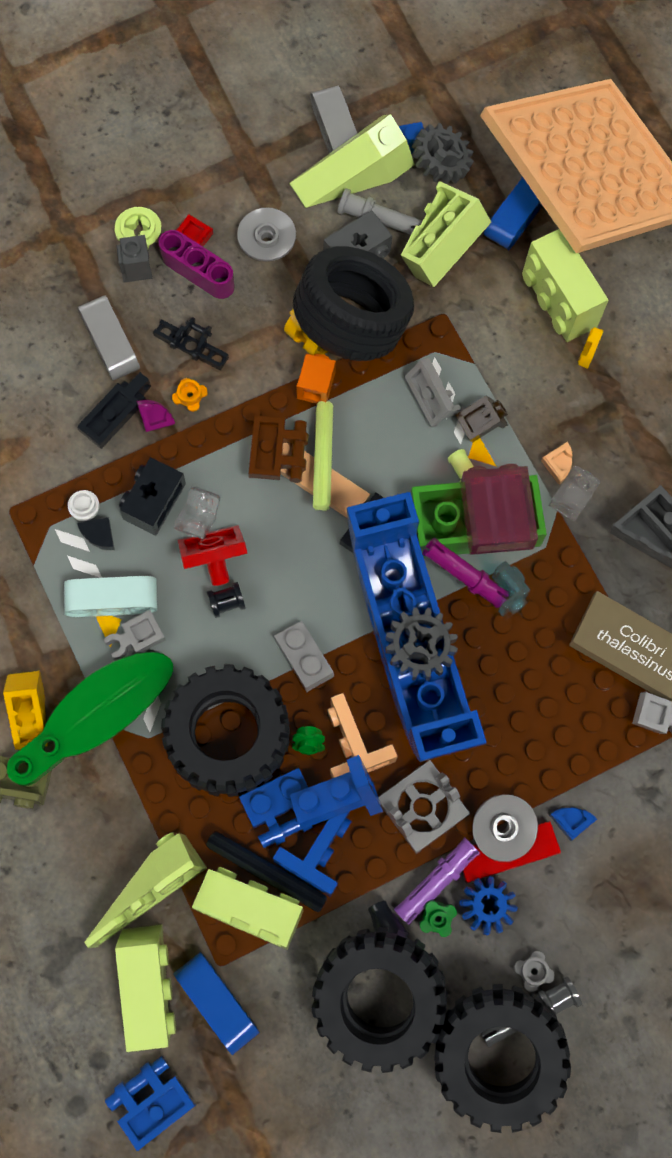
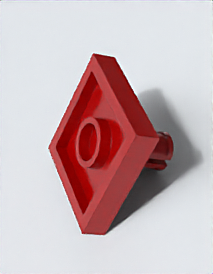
[178,525,248,586]

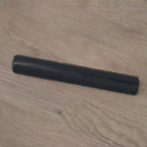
[206,831,327,912]

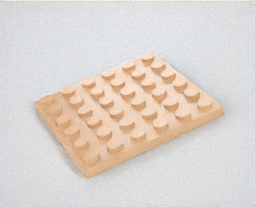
[480,79,672,254]

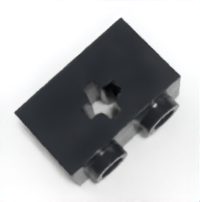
[119,457,186,536]

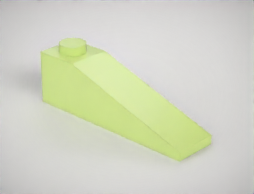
[289,114,415,208]
[84,832,207,948]

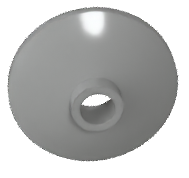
[237,208,296,262]
[472,794,538,862]

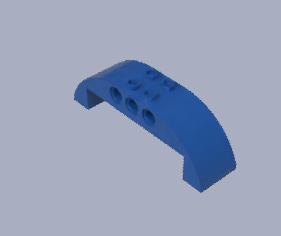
[347,492,487,762]

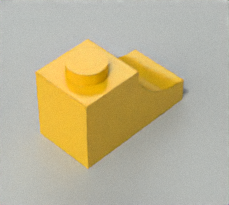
[3,671,48,750]

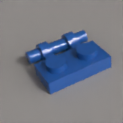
[239,768,313,848]
[105,1056,196,1151]

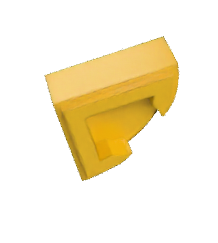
[578,327,604,369]

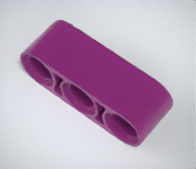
[159,230,235,299]

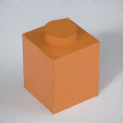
[297,354,336,404]

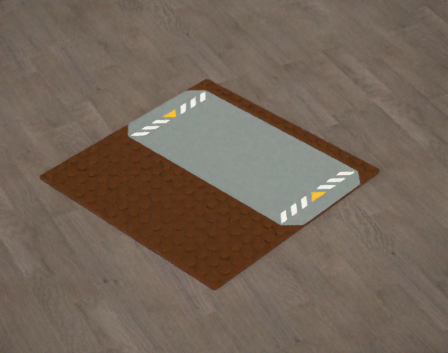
[9,314,672,967]

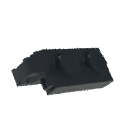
[77,372,151,449]

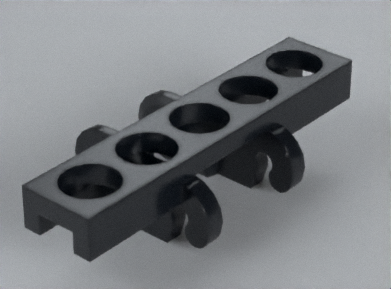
[153,317,229,371]

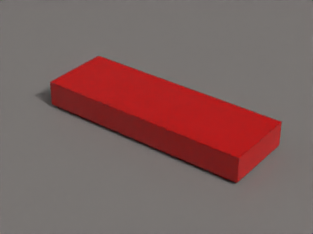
[462,821,561,884]

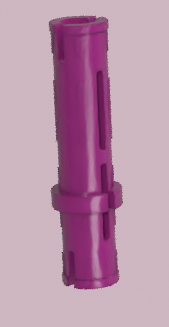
[422,538,509,608]

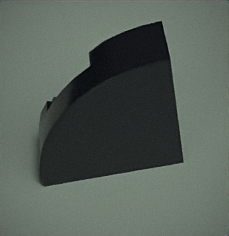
[77,517,115,550]

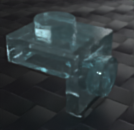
[492,561,531,617]

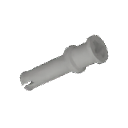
[337,188,423,235]

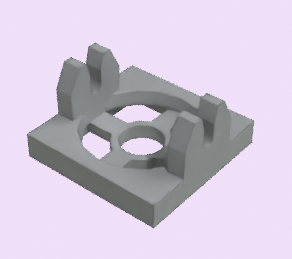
[379,760,470,854]

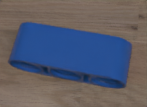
[484,177,543,250]
[173,951,260,1055]

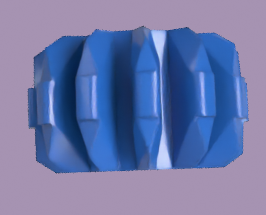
[459,876,518,936]

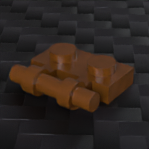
[248,415,309,483]

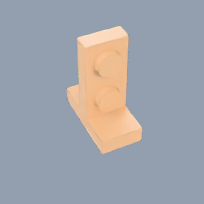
[327,693,397,779]

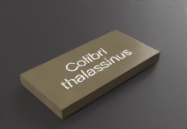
[569,591,672,701]

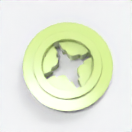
[115,207,162,249]

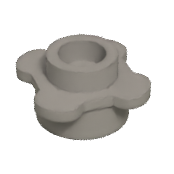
[514,951,555,992]

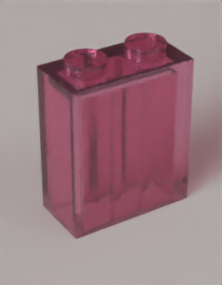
[460,464,538,555]

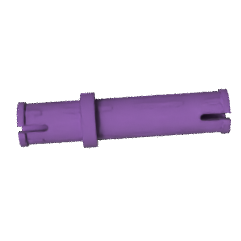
[394,838,480,925]

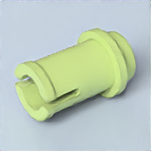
[447,449,482,482]

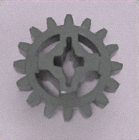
[412,123,474,184]
[385,607,458,681]

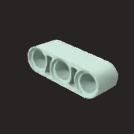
[64,576,157,617]

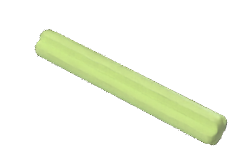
[313,401,333,511]

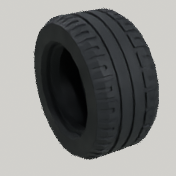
[293,246,415,361]

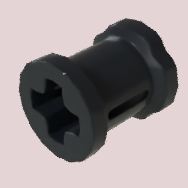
[207,582,246,618]

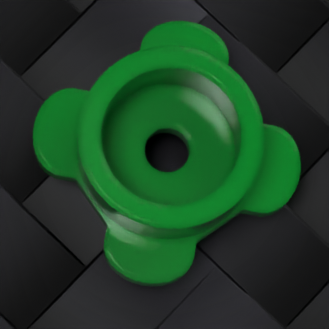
[292,726,325,755]
[419,900,457,937]

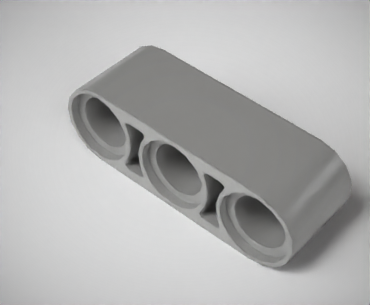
[310,85,357,154]
[78,295,140,381]

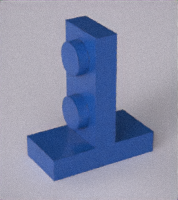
[290,755,383,829]
[273,811,352,897]

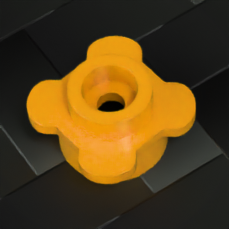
[172,378,208,412]

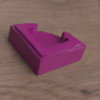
[137,400,175,432]

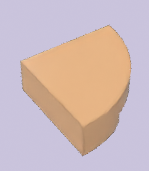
[541,442,573,485]

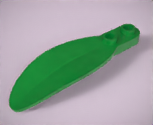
[7,652,174,786]

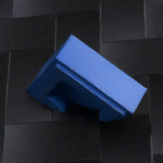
[549,807,597,841]

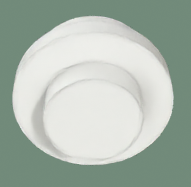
[68,490,100,521]

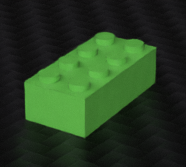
[411,475,547,558]

